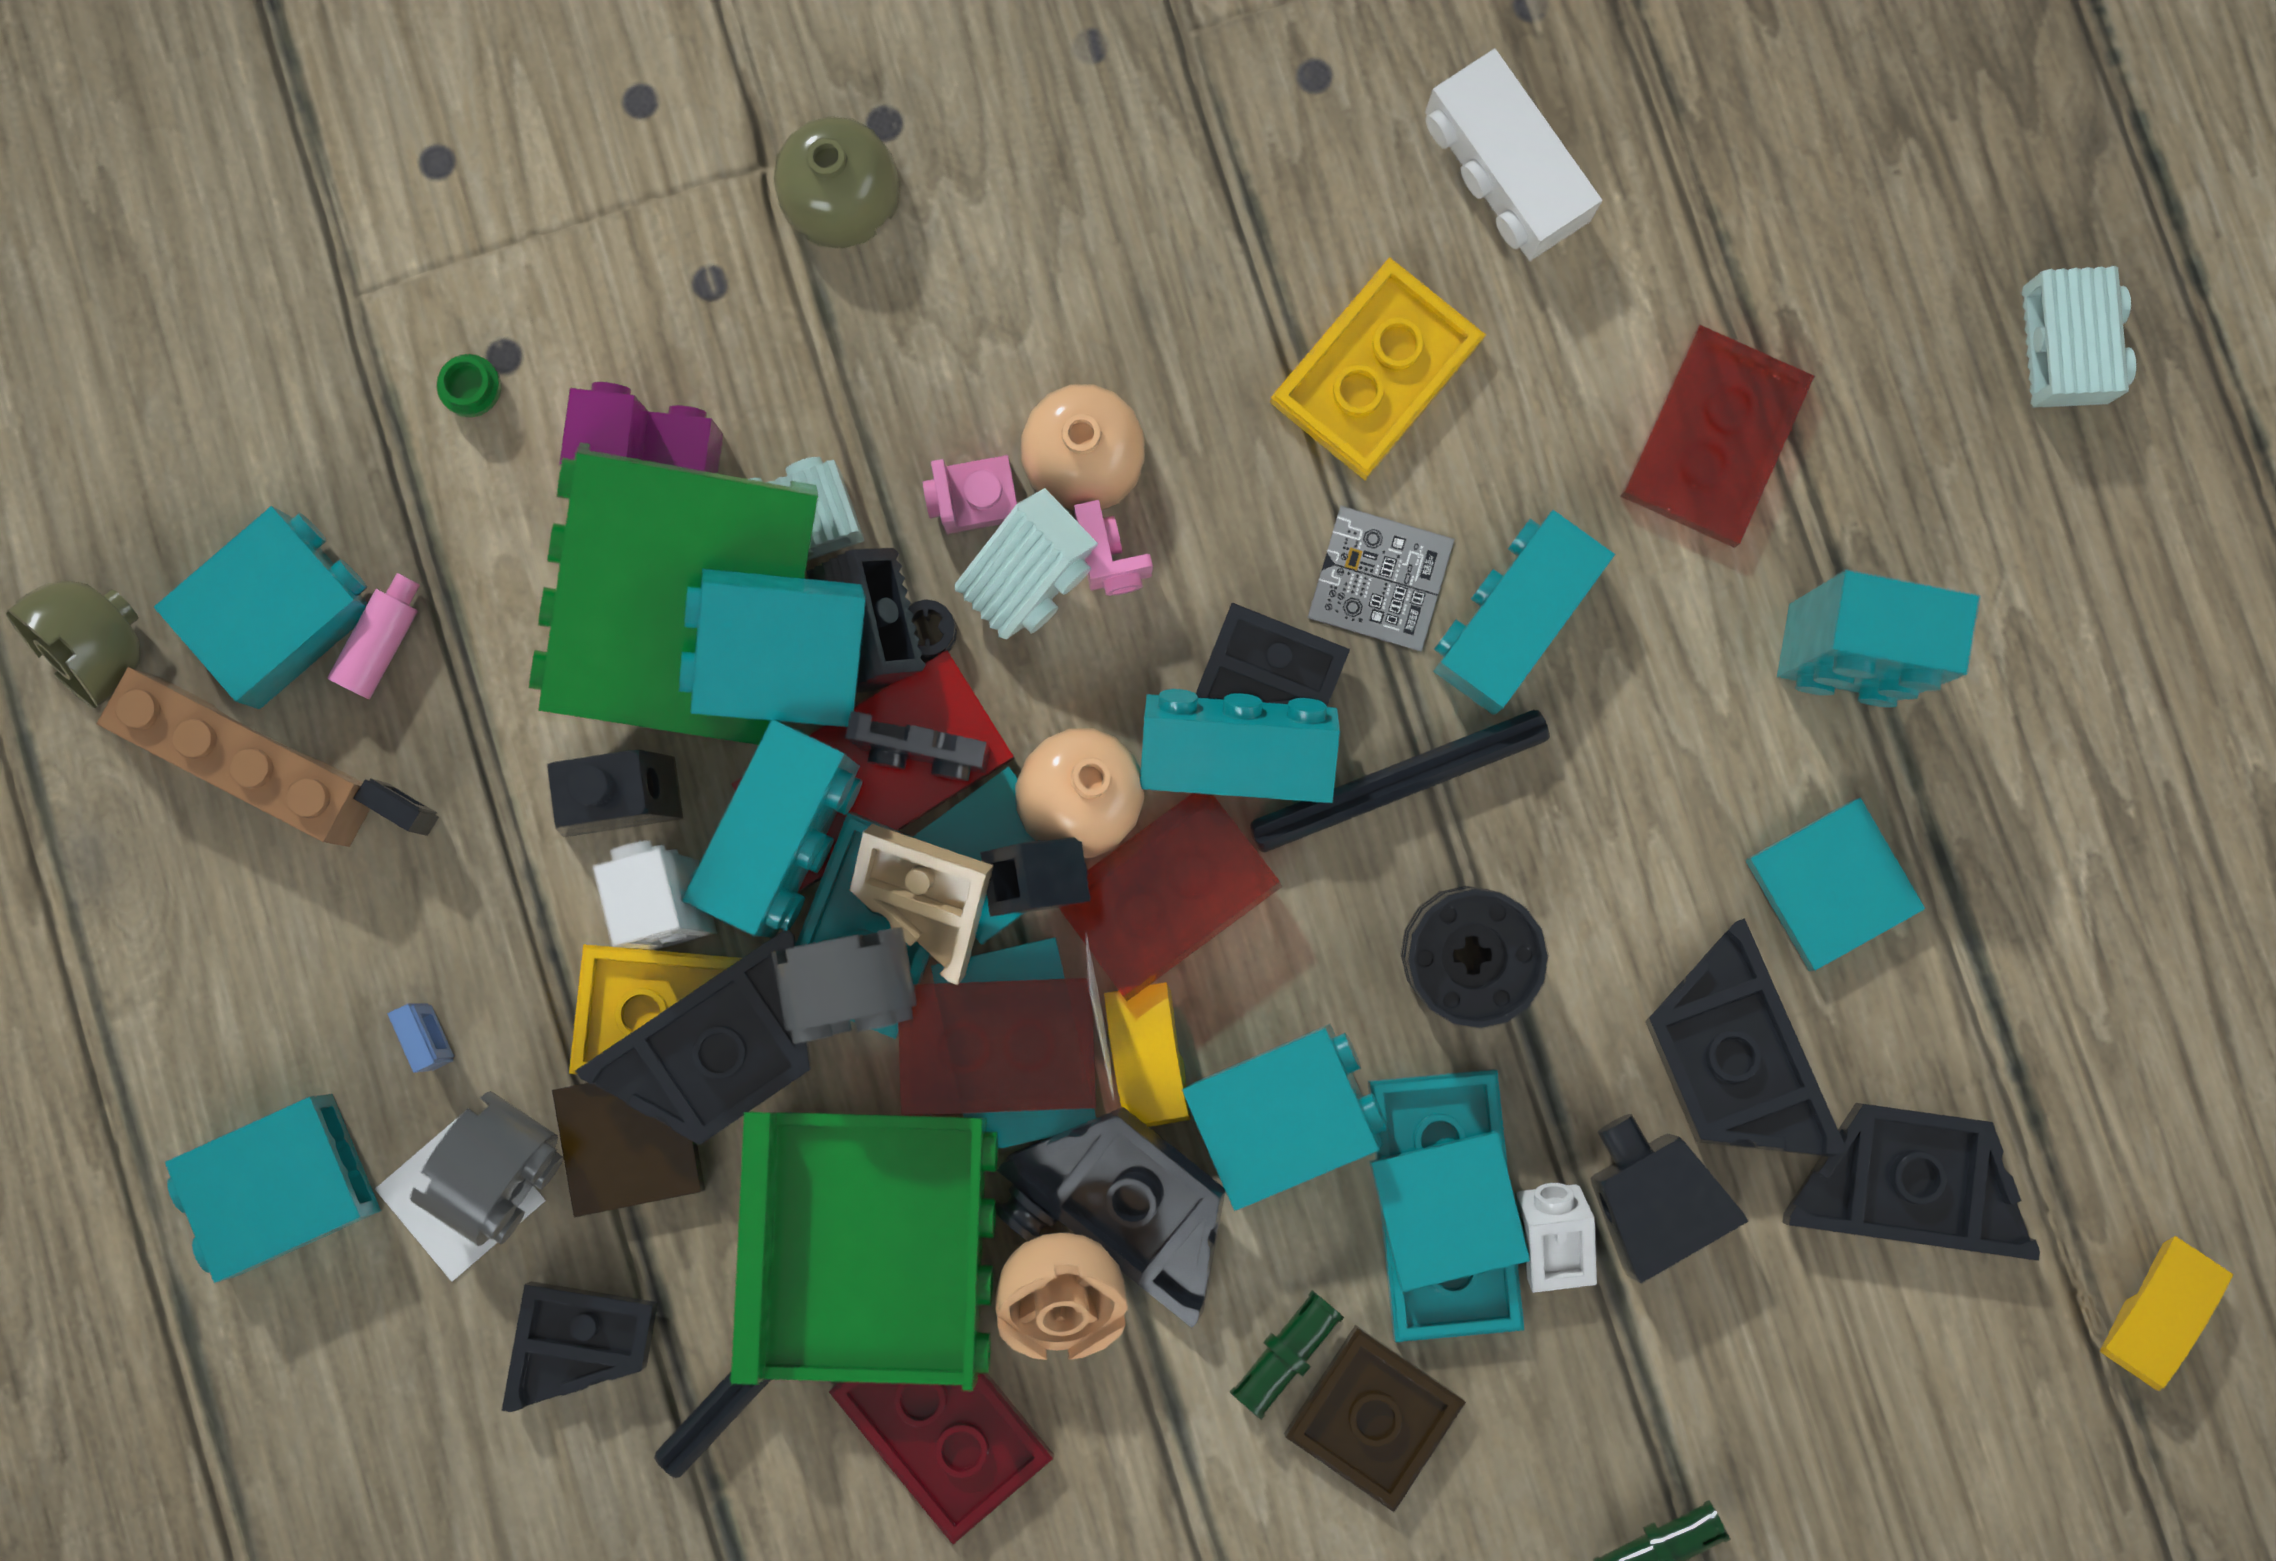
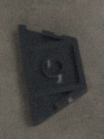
[1645,918,1847,1157]
[575,929,812,1145]
[1782,1103,2040,1261]
[997,1107,1225,1328]

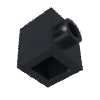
[980,837,1091,917]

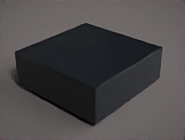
[353,779,439,836]

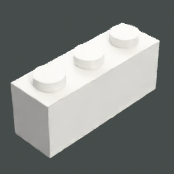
[1425,48,1603,261]
[593,841,717,950]

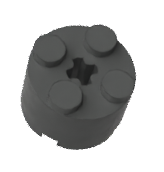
[771,927,917,1044]
[410,1091,564,1246]

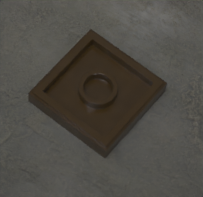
[552,1083,705,1218]
[1284,1325,1466,1512]

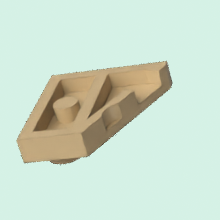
[850,824,993,985]

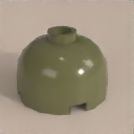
[774,116,901,249]
[6,580,140,708]

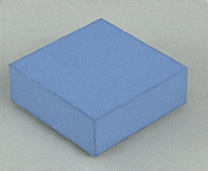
[387,1003,454,1073]

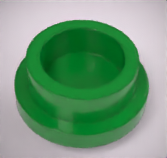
[436,354,501,417]

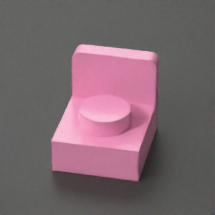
[923,455,1017,534]
[1074,500,1153,596]

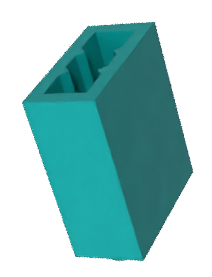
[154,506,368,709]
[679,569,865,727]
[1182,1024,1388,1211]
[165,1094,381,1283]

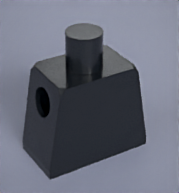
[547,750,683,837]
[1590,1114,1749,1284]

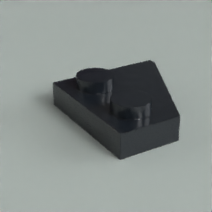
[1195,602,1350,706]
[846,711,991,781]
[501,1281,658,1412]

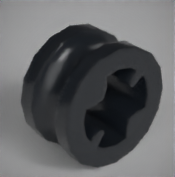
[908,599,958,660]
[996,1183,1058,1241]

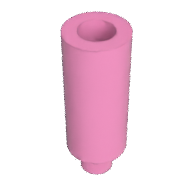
[327,573,420,699]

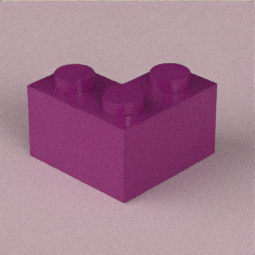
[559,382,723,474]

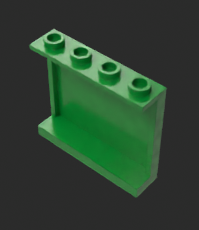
[529,442,818,745]
[731,1111,998,1391]

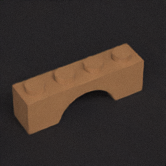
[96,667,370,847]

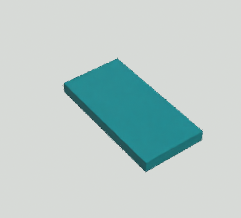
[1368,1069,1525,1342]

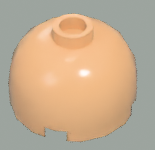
[1021,384,1145,511]
[1015,728,1145,858]
[995,1233,1128,1360]

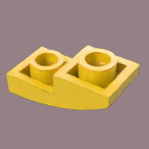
[1104,982,1191,1127]
[2099,1236,2234,1391]

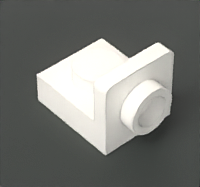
[1517,1183,1597,1293]

